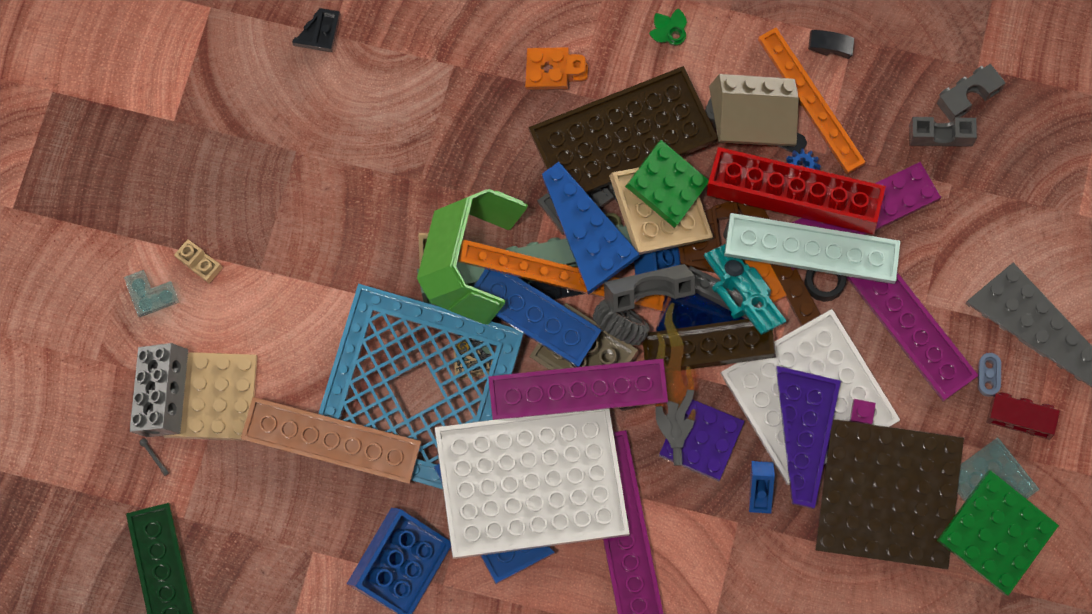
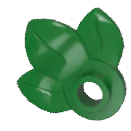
[649,9,687,46]

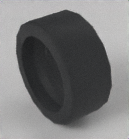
[804,270,846,302]

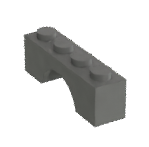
[604,264,695,313]

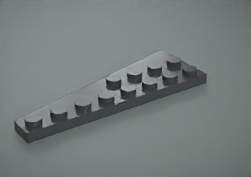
[966,262,1092,387]

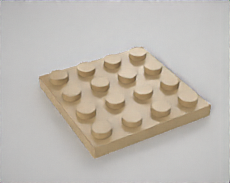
[609,159,713,255]
[163,352,257,441]

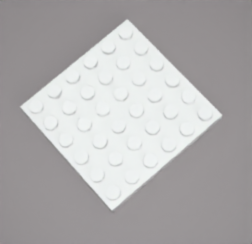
[720,309,900,486]

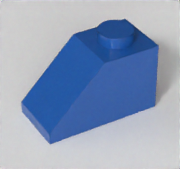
[749,461,775,514]

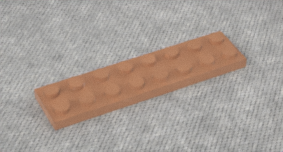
[241,397,422,484]

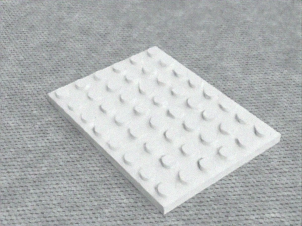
[435,409,630,559]

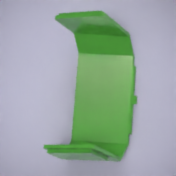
[417,189,527,325]

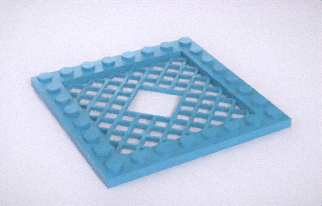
[318,284,524,490]

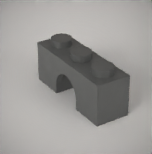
[937,64,1005,122]
[909,117,977,147]

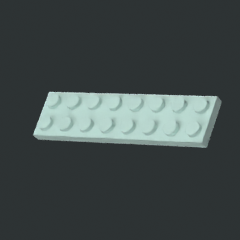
[724,213,900,284]

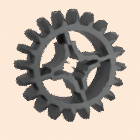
[592,300,650,345]

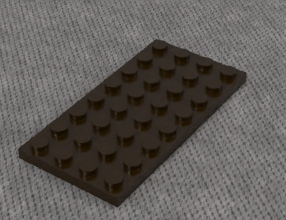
[529,66,718,194]

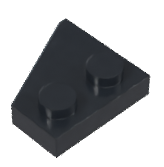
[292,8,341,52]

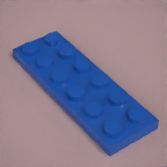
[474,269,601,367]

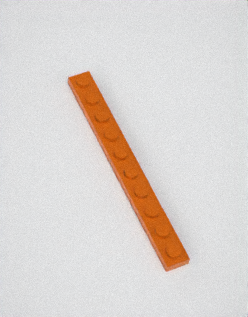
[458,240,665,312]

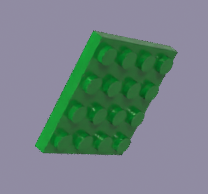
[937,470,1059,596]

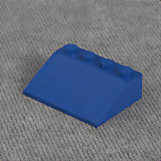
[347,507,451,614]

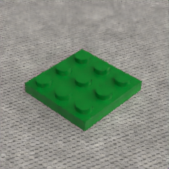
[625,140,709,228]

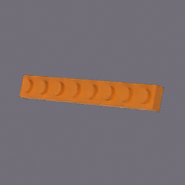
[758,27,866,174]

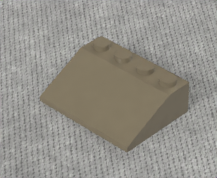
[709,74,799,146]
[529,303,639,370]

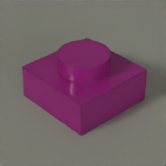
[850,399,876,425]

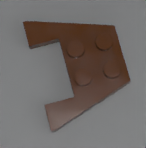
[678,201,745,273]

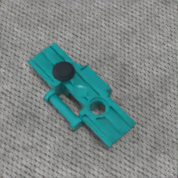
[704,244,786,334]

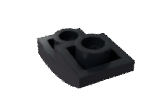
[808,30,854,59]

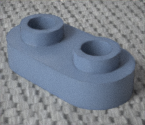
[978,353,1001,397]

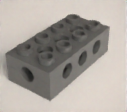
[130,343,189,437]

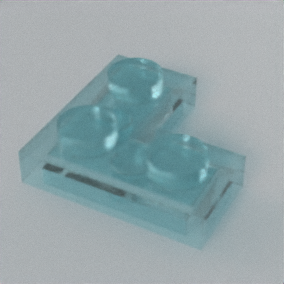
[124,270,179,318]

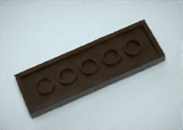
[643,319,776,373]

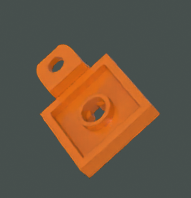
[525,47,588,90]

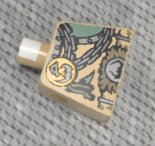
[454,336,493,381]

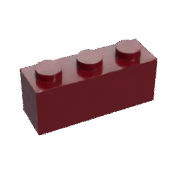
[986,392,1060,440]

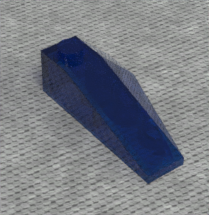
[656,293,746,331]

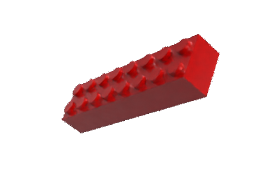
[707,147,886,235]

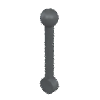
[139,438,169,476]

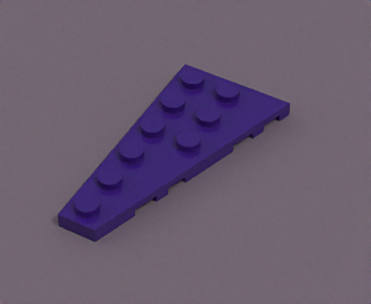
[776,366,841,509]

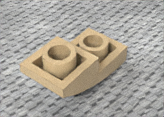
[174,239,223,284]

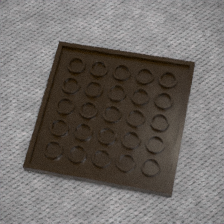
[815,419,964,570]

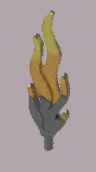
[655,303,696,466]

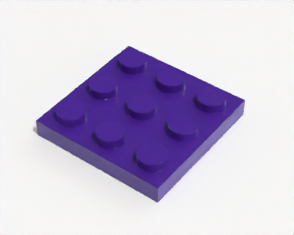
[659,396,744,481]

